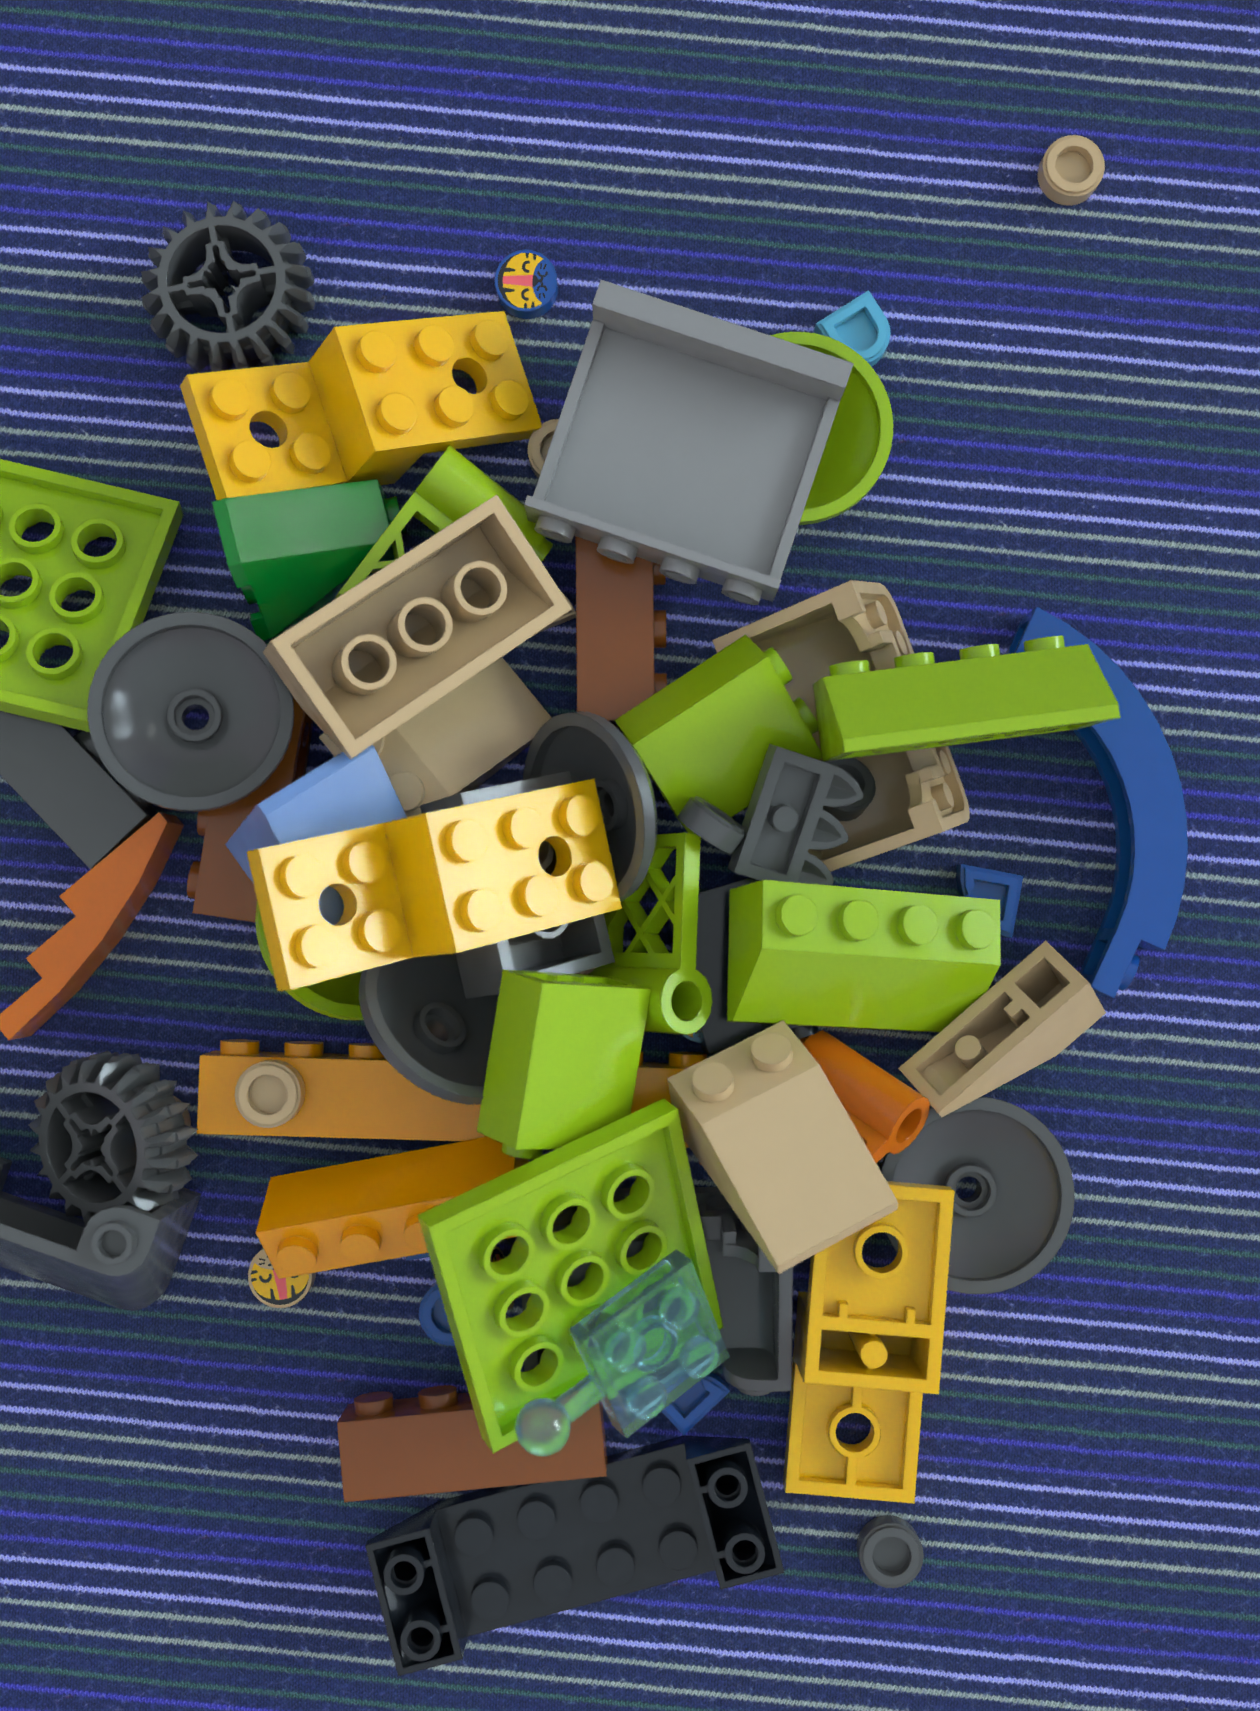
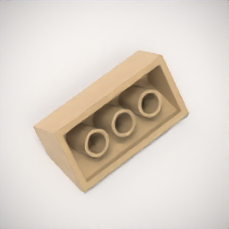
[263,495,572,759]

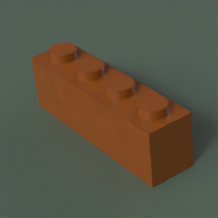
[576,537,667,728]
[187,695,314,922]
[337,1385,607,1502]

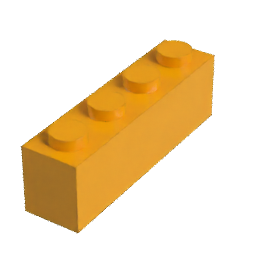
[255,1137,529,1279]

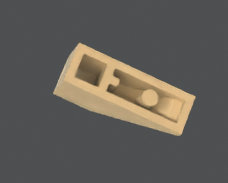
[898,940,1106,1117]

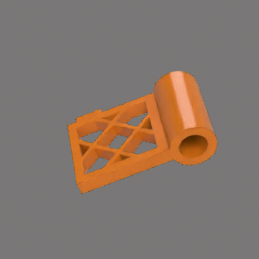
[699,1030,930,1164]

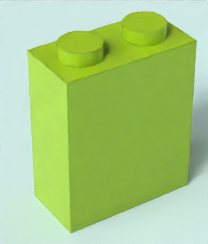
[614,634,822,834]
[477,969,651,1159]

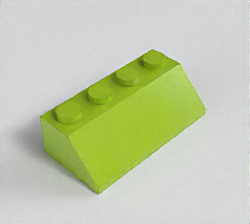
[813,636,1120,762]
[727,880,1001,1033]

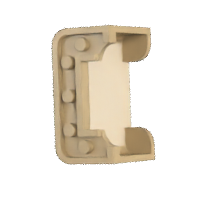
[712,580,970,872]

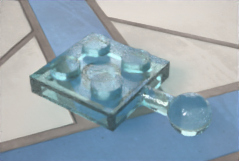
[515,1249,730,1457]

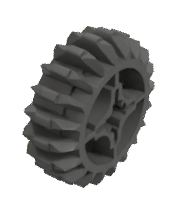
[141,200,315,372]
[28,1051,198,1225]

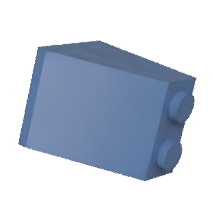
[225,745,407,925]

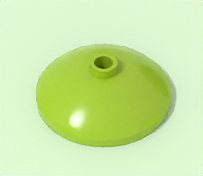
[770,332,893,525]

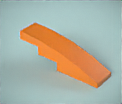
[0,812,184,1040]

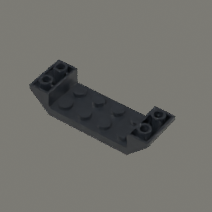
[365,1436,785,1676]

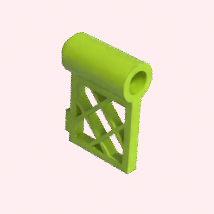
[335,445,553,598]
[588,832,713,1035]

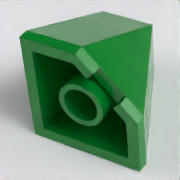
[212,479,407,645]

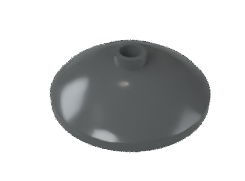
[87,612,294,812]
[523,711,657,901]
[359,953,498,1105]
[880,1096,1075,1294]

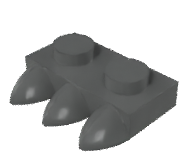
[728,744,864,885]

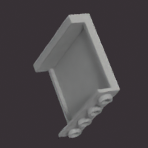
[524,280,854,605]

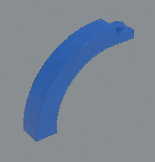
[1006,607,1188,998]

